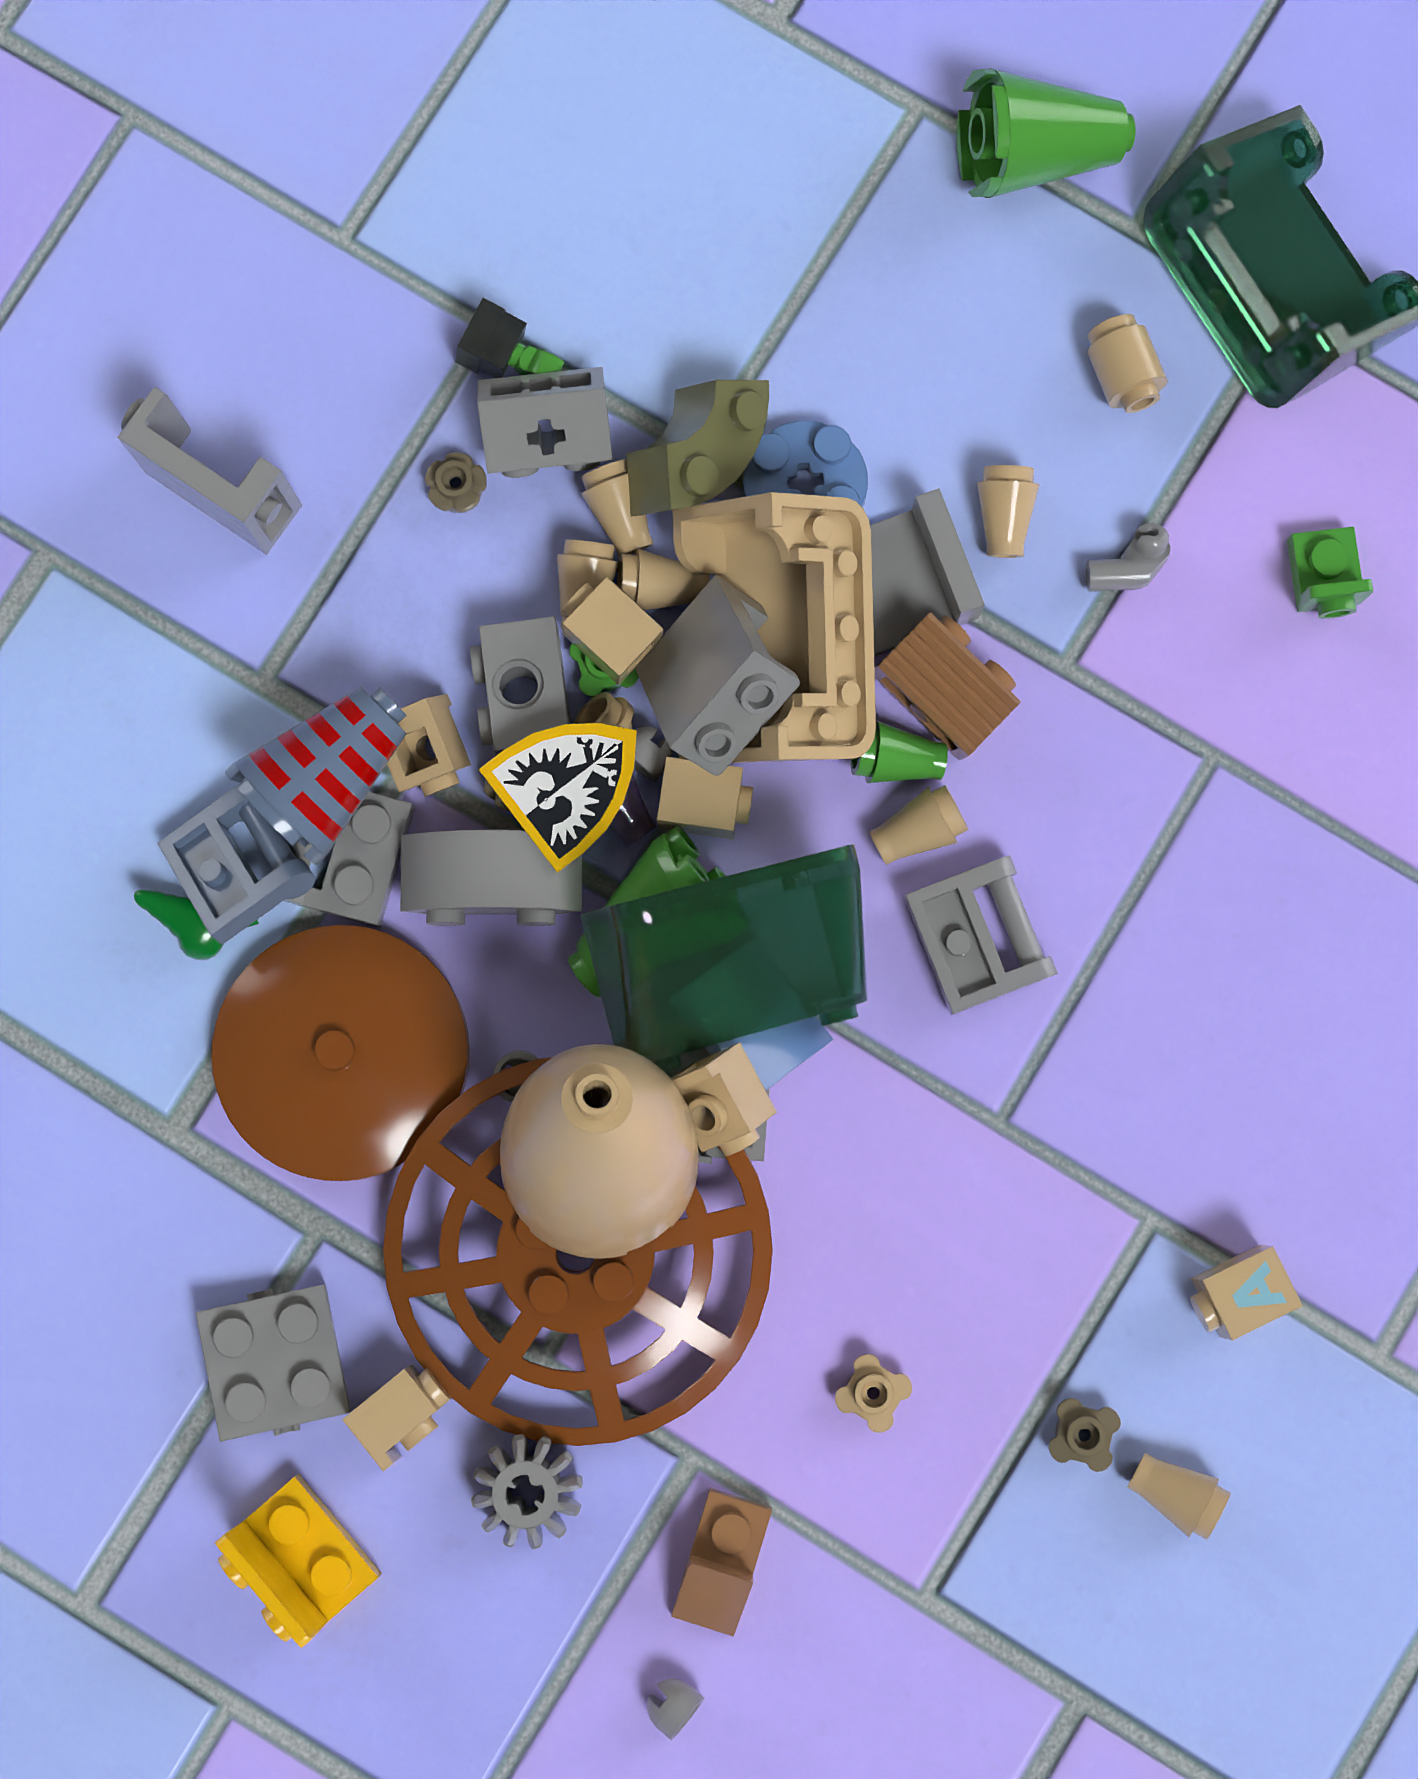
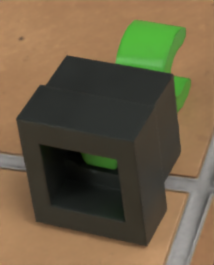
[455,298,564,378]

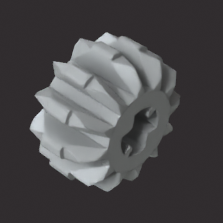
[471,1434,583,1549]

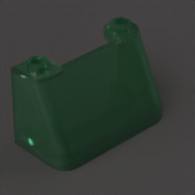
[1143,105,1418,408]
[580,844,868,1071]

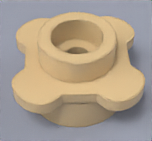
[835,1354,912,1433]

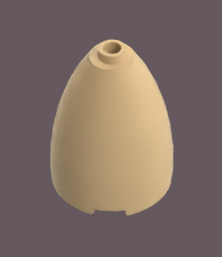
[500,1044,699,1259]

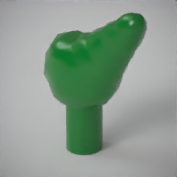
[134,889,259,960]

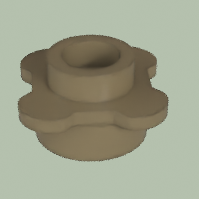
[1048,1398,1121,1472]

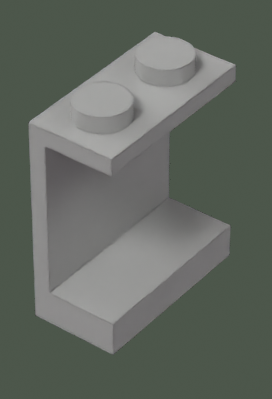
[870,488,985,657]

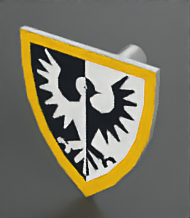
[478,723,637,873]

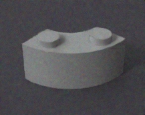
[400,830,582,926]

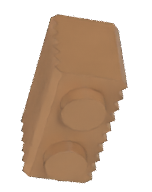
[875,612,1021,760]

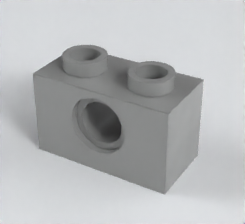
[470,616,570,756]

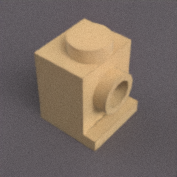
[387,694,471,797]
[671,1042,777,1156]
[342,1365,451,1471]

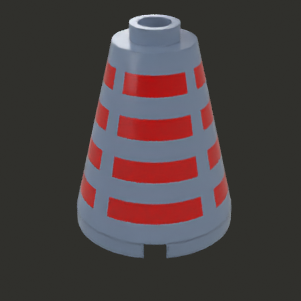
[225,687,407,865]

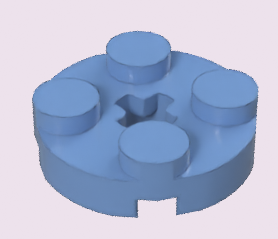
[743,420,868,507]

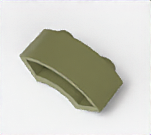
[626,380,769,517]

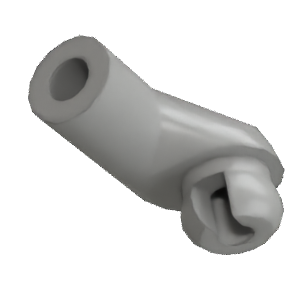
[1086,523,1171,592]

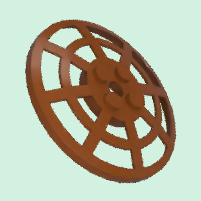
[383,1057,773,1446]

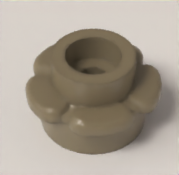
[425,452,487,513]

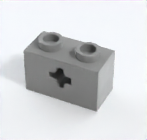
[477,367,613,478]

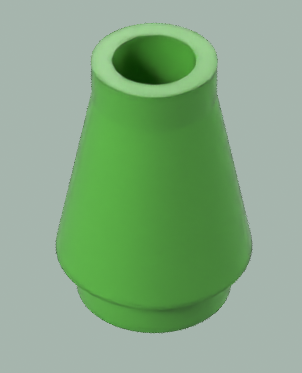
[851,721,948,783]

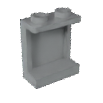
[117,387,302,555]
[635,574,800,776]

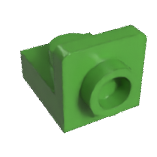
[1287,526,1373,619]

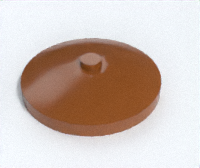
[211,925,470,1181]

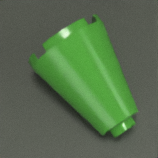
[957,68,1136,198]

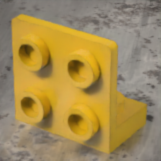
[215,1474,382,1648]

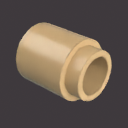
[1087,314,1168,413]

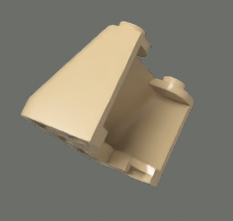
[672,492,876,763]

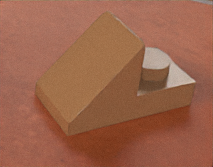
[671,1488,772,1637]

